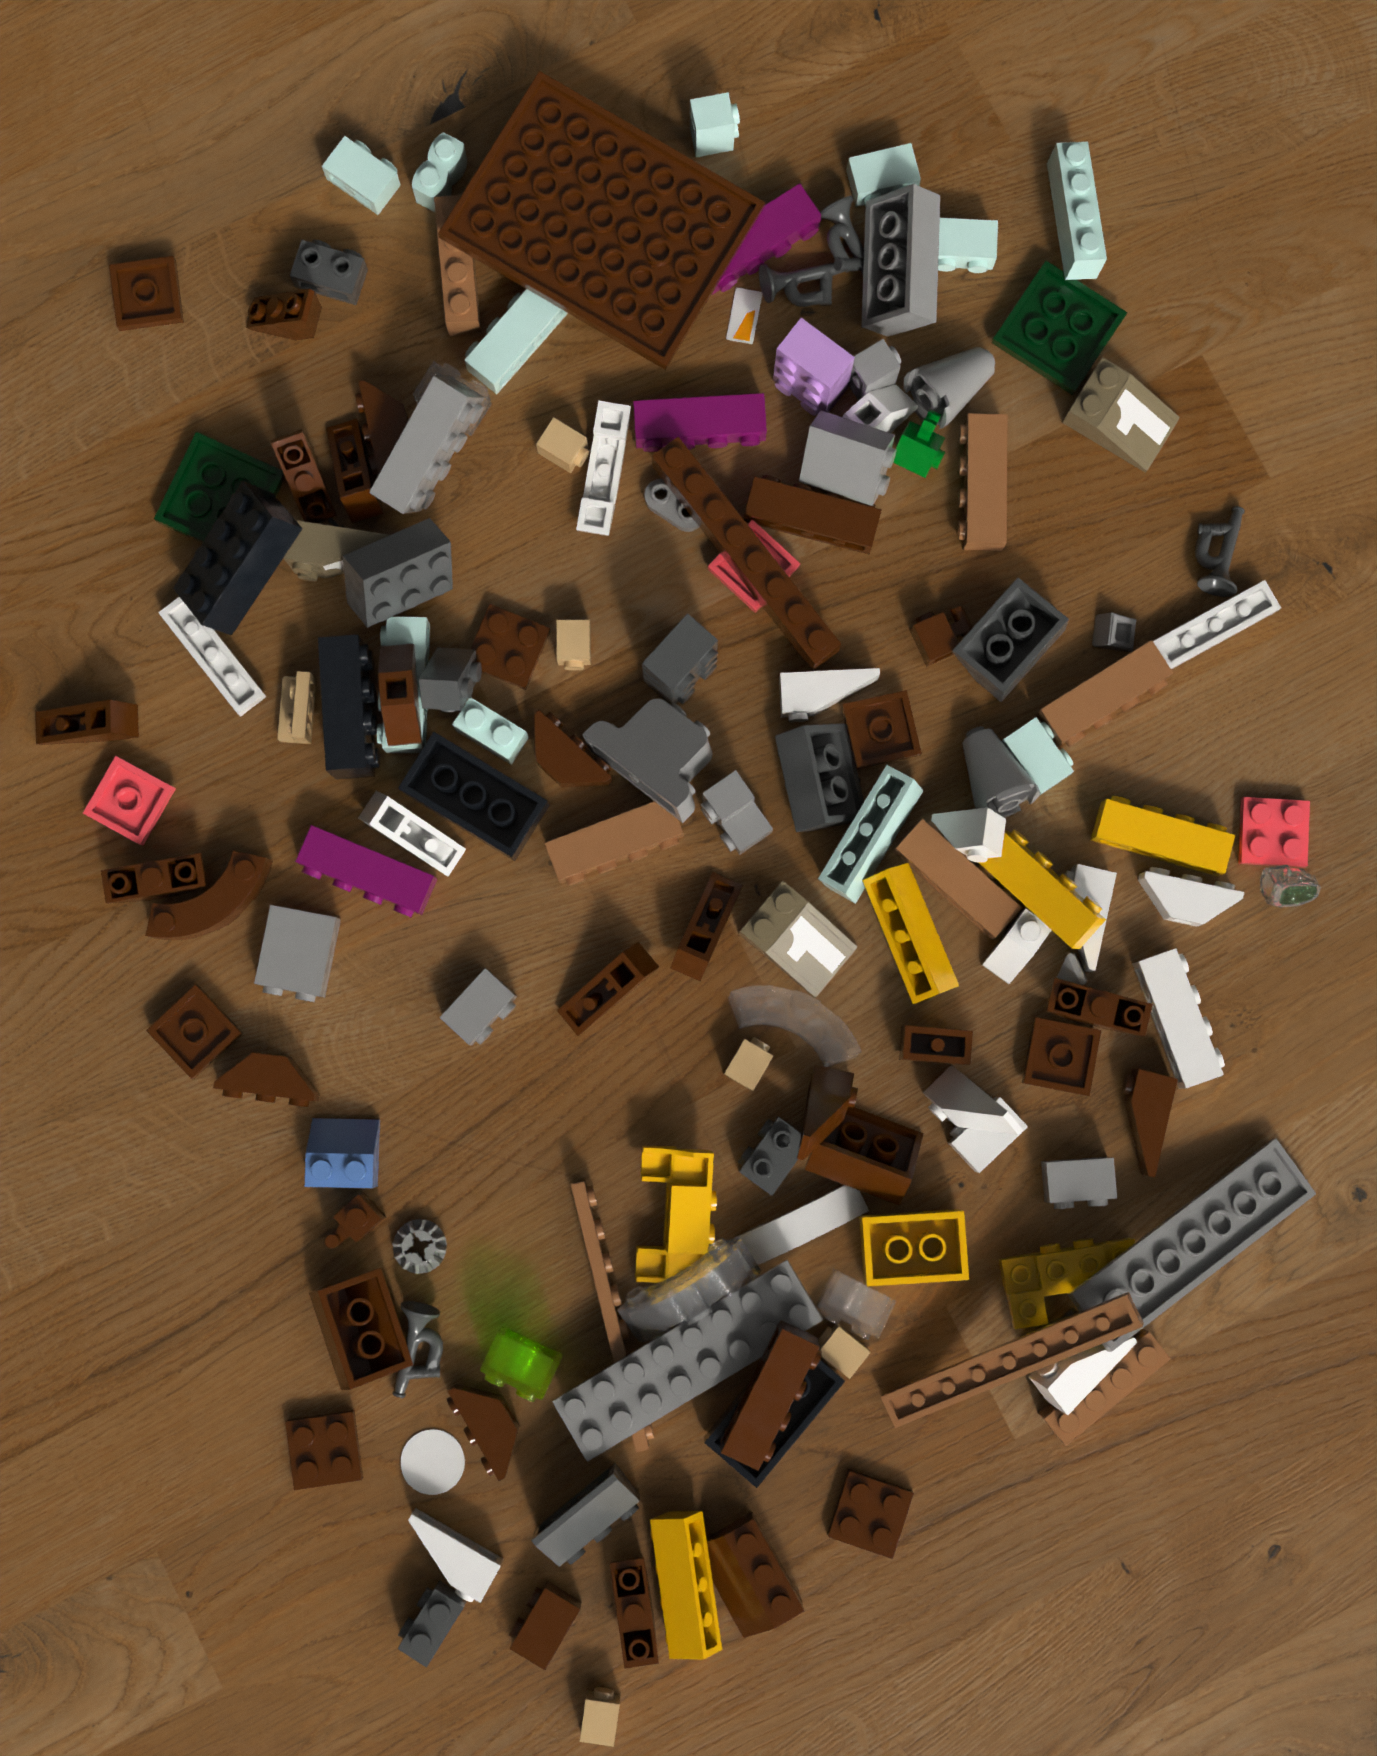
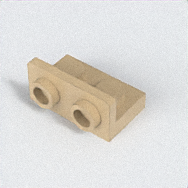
[277,671,317,744]

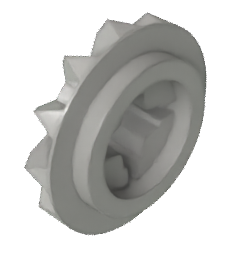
[392,1219,447,1274]

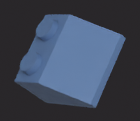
[304,1118,380,1188]

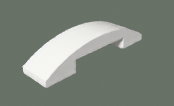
[576,400,631,536]
[734,1185,869,1269]

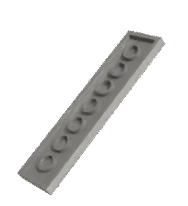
[1067,1138,1316,1352]
[552,1259,823,1462]

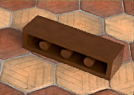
[744,475,882,555]
[720,1320,822,1471]

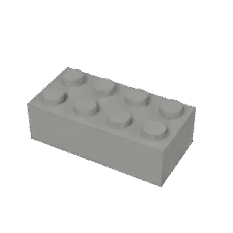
[861,184,940,337]
[369,376,485,514]

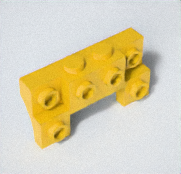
[635,1145,717,1288]
[999,1237,1135,1329]

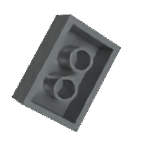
[343,518,453,628]
[642,613,718,705]

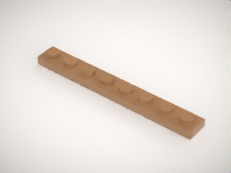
[571,1180,654,1453]
[881,1292,1144,1428]

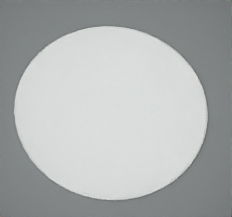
[401,1429,465,1495]

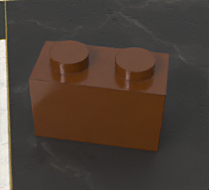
[899,1025,973,1065]
[508,1581,582,1670]

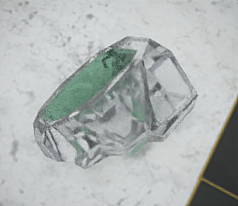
[1260,865,1321,908]

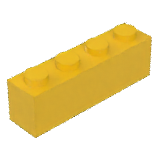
[1090,796,1235,877]
[978,829,1106,949]
[862,863,959,1004]
[650,1511,722,1660]

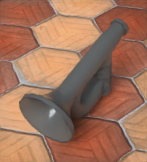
[820,196,864,275]
[759,263,849,307]
[1195,506,1245,597]
[392,1301,443,1398]

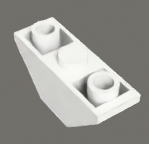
[843,384,918,433]
[1138,867,1244,927]

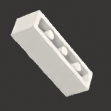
[1132,948,1225,1089]

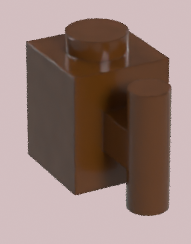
[910,606,973,667]
[325,1192,386,1248]

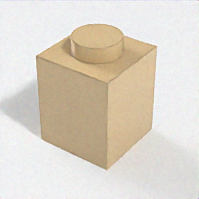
[536,417,589,473]
[557,620,591,670]
[724,1037,773,1091]
[818,1323,871,1379]
[579,1687,621,1747]

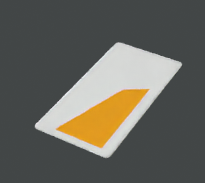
[726,288,763,344]

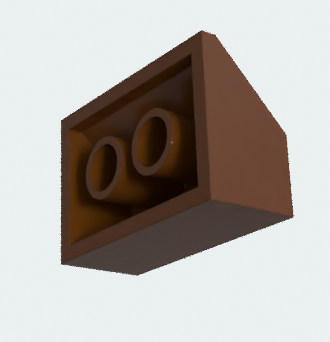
[805,1107,924,1205]
[309,1268,413,1390]
[707,1511,805,1638]

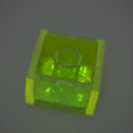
[480,1326,564,1402]

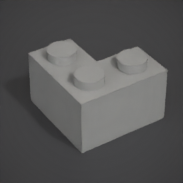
[701,770,773,855]

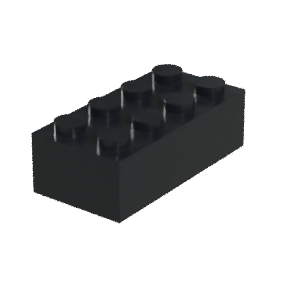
[173,481,303,635]
[318,635,380,780]
[398,732,550,861]
[704,1358,845,1488]

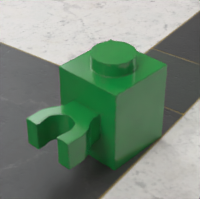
[893,409,945,478]

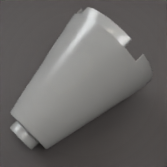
[904,347,995,429]
[962,726,1040,818]

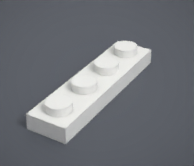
[1153,580,1281,669]
[158,597,267,717]

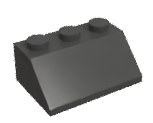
[953,578,1069,702]
[775,723,864,832]
[531,1463,640,1567]

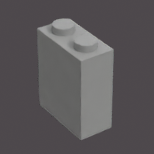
[799,411,897,506]
[254,905,341,1002]

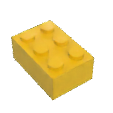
[859,1209,969,1287]

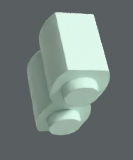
[412,132,467,212]

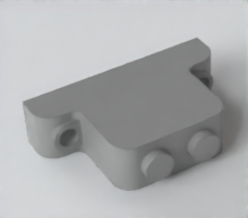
[583,699,713,823]

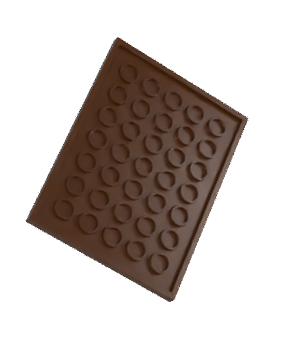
[438,71,765,370]

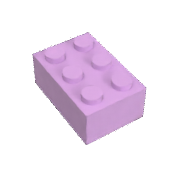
[773,318,855,416]

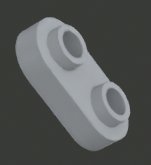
[645,479,699,532]

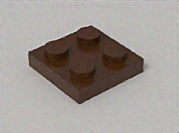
[109,256,184,331]
[471,604,551,690]
[842,690,922,770]
[146,984,243,1079]
[1022,1017,1101,1096]
[285,1410,363,1490]
[827,1469,914,1559]

